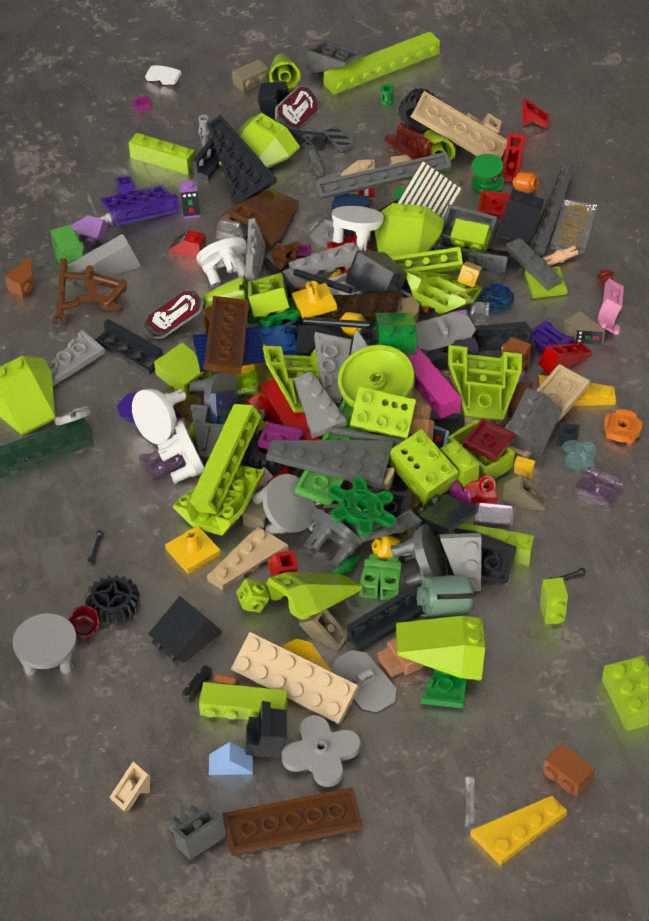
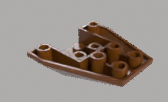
[218,189,299,247]

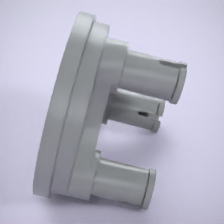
[252,474,315,536]
[13,613,76,675]

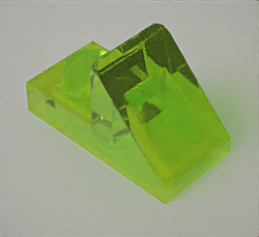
[238,370,262,397]

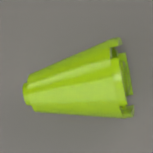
[269,53,300,90]
[422,129,455,164]
[202,276,251,312]

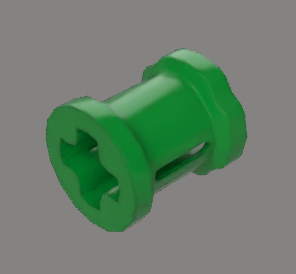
[380,84,395,105]

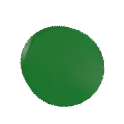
[471,154,504,192]

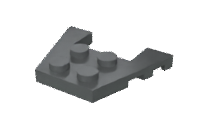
[191,404,265,460]
[341,485,422,542]

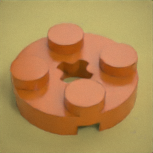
[604,409,642,444]

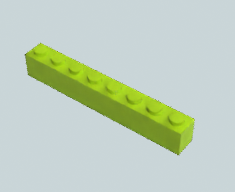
[324,31,440,95]

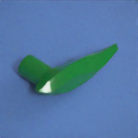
[332,554,362,574]

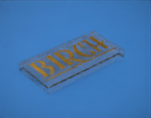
[550,199,597,254]

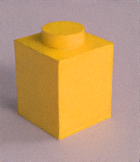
[457,261,483,288]

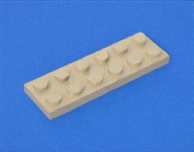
[411,91,507,159]
[504,364,590,459]
[231,632,359,725]

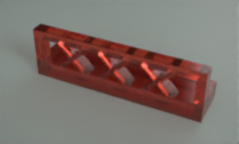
[384,123,433,160]

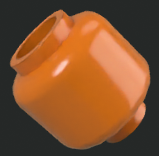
[513,172,539,194]

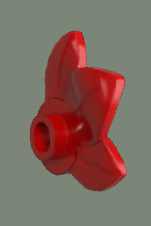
[463,475,499,510]

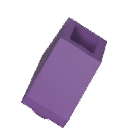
[71,215,109,244]

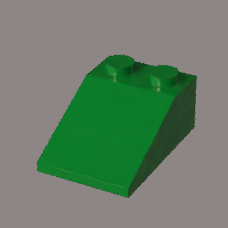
[375,313,417,355]

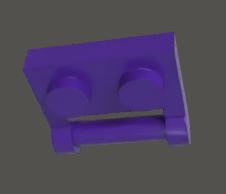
[531,320,574,352]

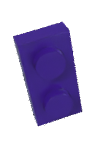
[114,175,136,194]

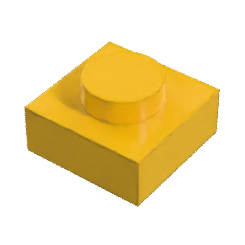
[514,456,536,479]

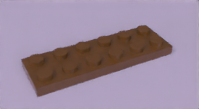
[203,296,249,375]
[222,787,363,856]

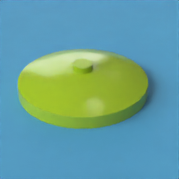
[338,345,415,408]

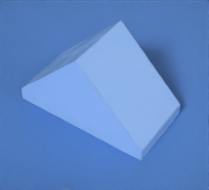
[209,742,253,775]

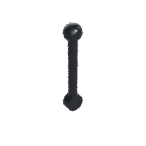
[87,530,104,565]
[547,567,586,579]

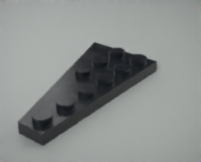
[207,115,277,205]

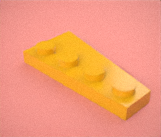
[538,374,616,406]
[471,796,567,865]

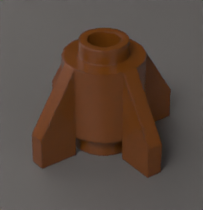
[272,241,301,270]

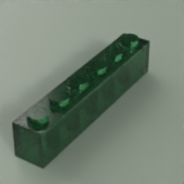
[0,417,94,478]

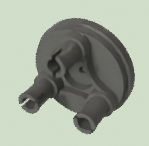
[190,372,244,423]
[303,508,363,567]
[391,524,446,589]

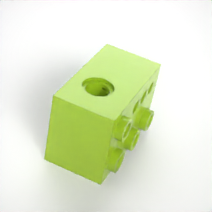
[350,387,416,440]
[388,429,459,506]

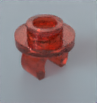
[597,269,614,288]

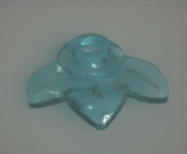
[561,440,596,473]

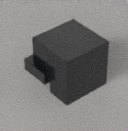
[257,81,290,122]
[246,701,287,759]

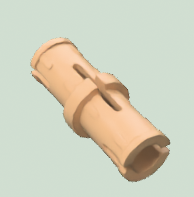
[542,245,578,266]

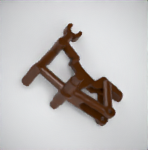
[52,259,127,326]

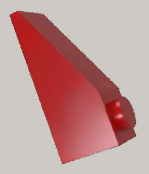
[502,134,525,183]
[538,342,592,374]

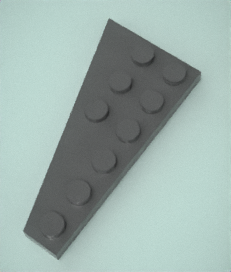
[266,440,394,489]

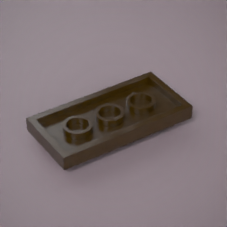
[325,292,403,321]

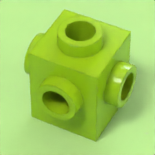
[236,578,270,613]

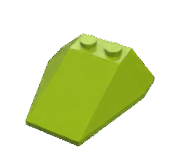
[374,203,445,257]
[406,271,483,314]
[448,345,522,421]
[263,346,320,413]
[0,355,56,436]
[396,616,485,680]

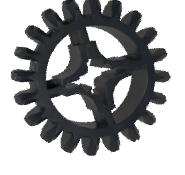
[85,574,140,625]

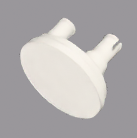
[332,206,384,251]
[196,237,247,288]
[132,389,187,444]
[157,421,205,484]

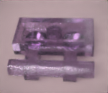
[574,467,624,508]

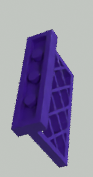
[100,185,179,226]

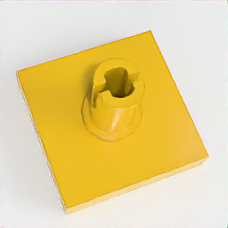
[292,281,337,319]
[165,526,221,574]

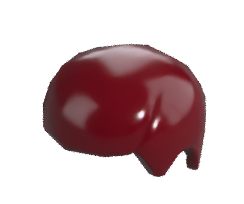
[68,605,100,639]

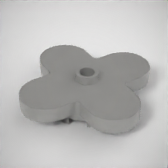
[282,715,360,787]

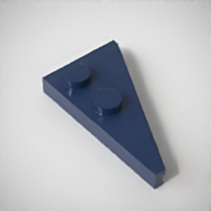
[210,391,238,424]

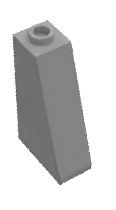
[68,234,141,286]

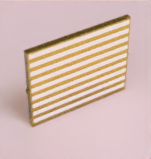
[396,160,464,219]

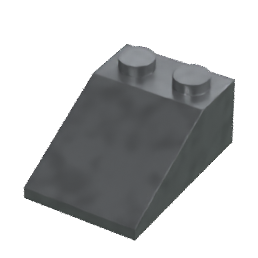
[306,41,364,72]

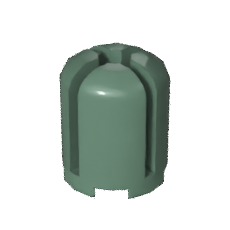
[417,576,474,617]

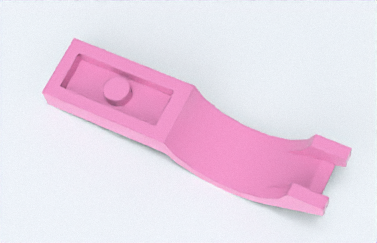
[597,279,624,335]

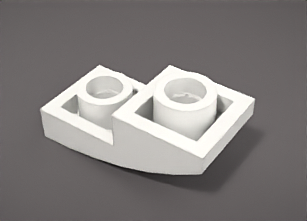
[145,66,181,85]

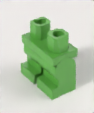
[359,554,401,600]

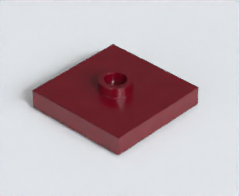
[462,418,516,462]

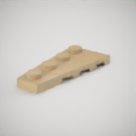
[207,526,289,590]

